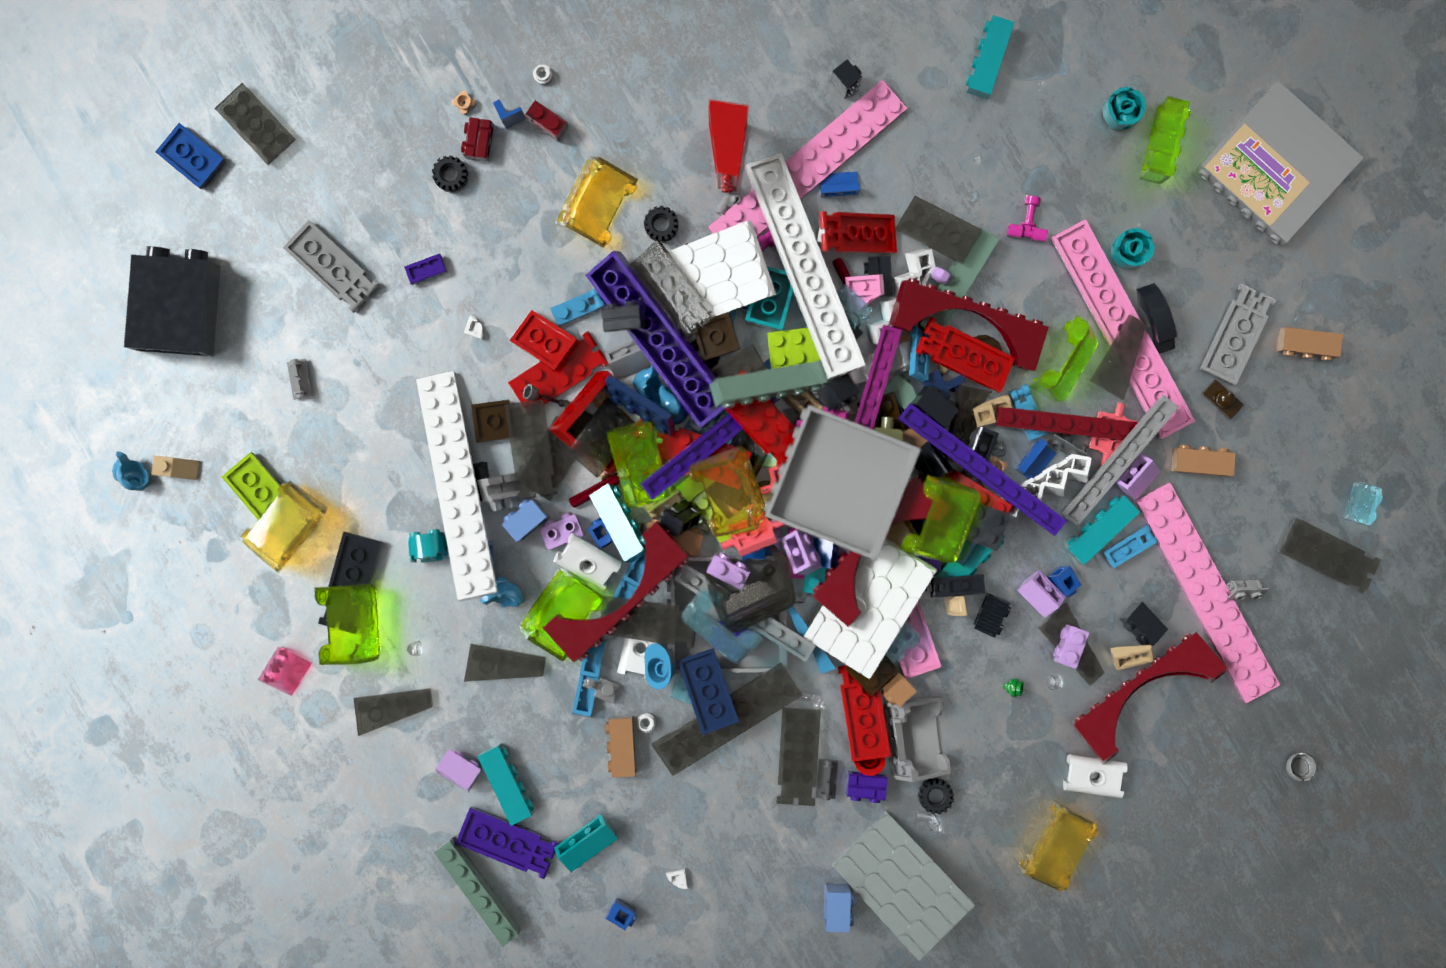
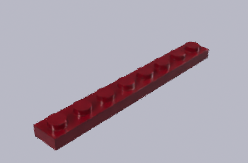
[996,407,1151,443]

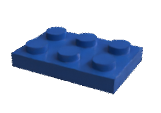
[155,123,226,190]

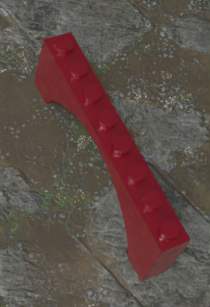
[888,278,1049,371]
[813,477,951,627]
[543,521,690,663]
[1073,632,1228,765]

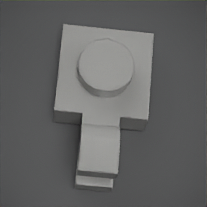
[582,678,619,703]

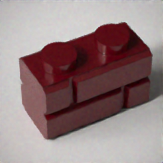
[524,100,569,142]
[461,117,494,162]

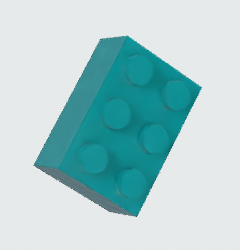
[745,266,793,331]

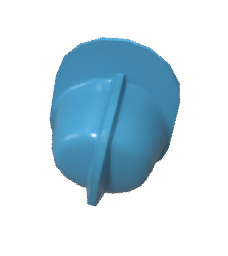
[644,644,675,689]

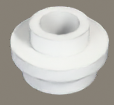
[533,64,552,84]
[637,713,656,733]

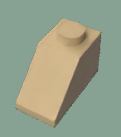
[151,455,200,480]

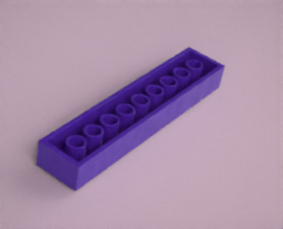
[585,251,726,428]

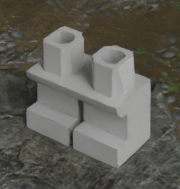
[477,472,522,512]

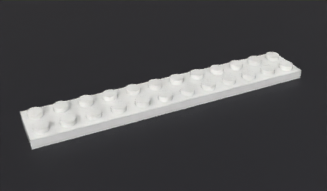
[745,153,865,380]
[416,371,498,602]

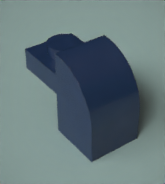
[919,370,965,398]

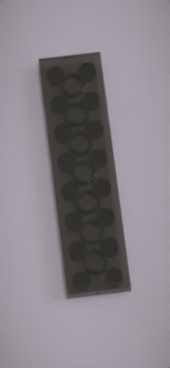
[652,662,802,776]

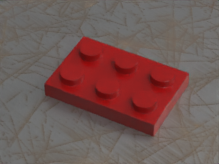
[509,310,578,372]

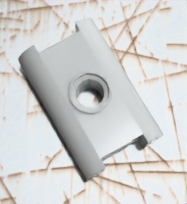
[553,533,622,590]
[617,616,665,679]
[1063,754,1127,798]

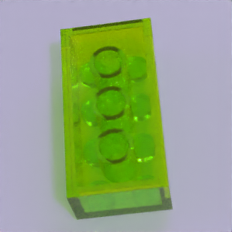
[1139,96,1191,184]
[607,421,670,508]

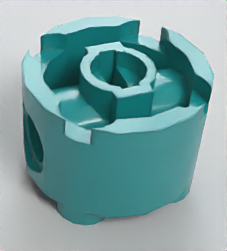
[1102,87,1146,130]
[1111,228,1155,270]
[408,529,448,563]

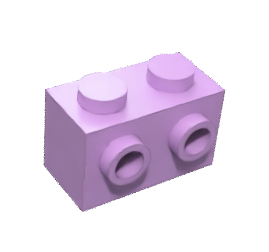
[1115,453,1161,500]
[539,512,585,550]
[781,530,822,575]
[706,552,750,590]
[1017,570,1066,618]
[1053,624,1089,669]
[436,749,482,793]

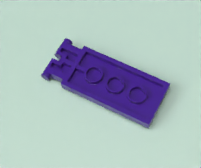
[455,807,559,879]

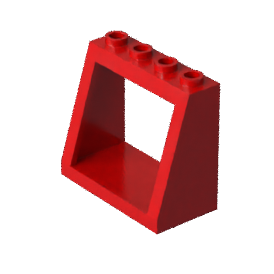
[708,99,749,193]
[548,370,653,475]

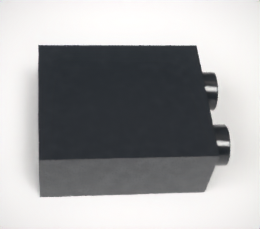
[124,246,221,357]

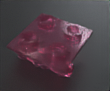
[258,646,312,696]

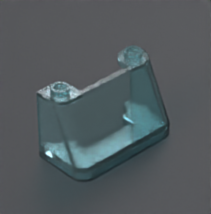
[681,587,763,663]

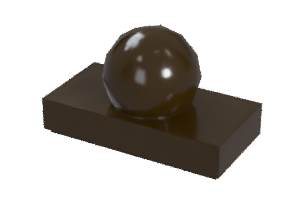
[1201,379,1244,419]

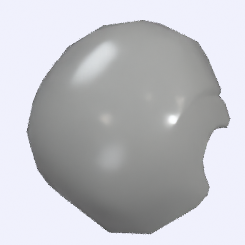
[1286,753,1316,782]

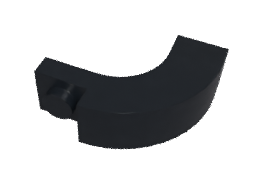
[1136,283,1177,354]

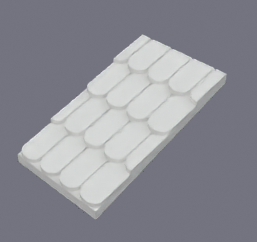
[636,220,776,330]
[804,538,938,679]

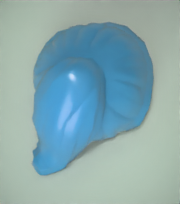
[633,365,665,406]
[659,386,688,426]
[112,451,150,491]
[480,577,525,608]

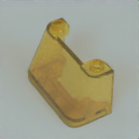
[555,157,638,248]
[689,446,766,537]
[241,480,327,573]
[1017,800,1098,892]

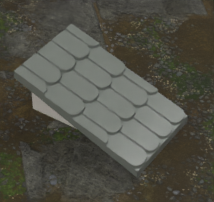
[832,811,975,961]

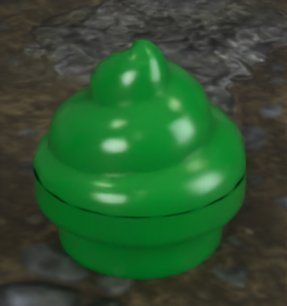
[1003,678,1024,698]

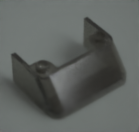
[705,545,796,634]

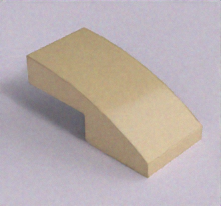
[973,394,1012,427]

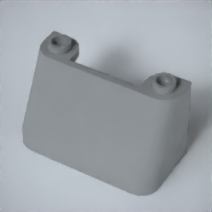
[883,696,951,782]

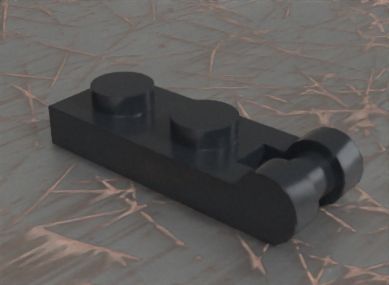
[929,574,986,598]

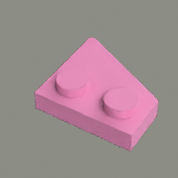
[845,274,884,314]

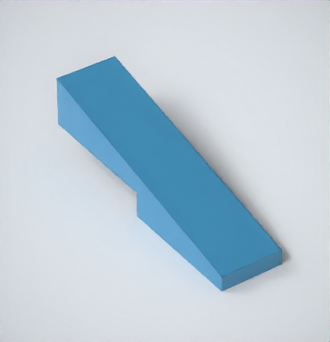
[603,554,646,624]
[787,602,836,674]
[572,639,606,718]

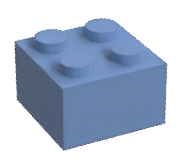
[502,499,550,542]
[824,883,854,932]

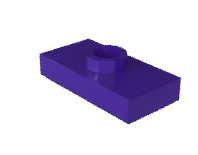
[404,253,447,285]

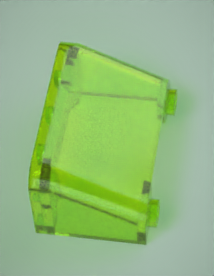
[1029,315,1098,402]
[901,476,980,563]
[519,567,608,662]
[314,584,381,665]

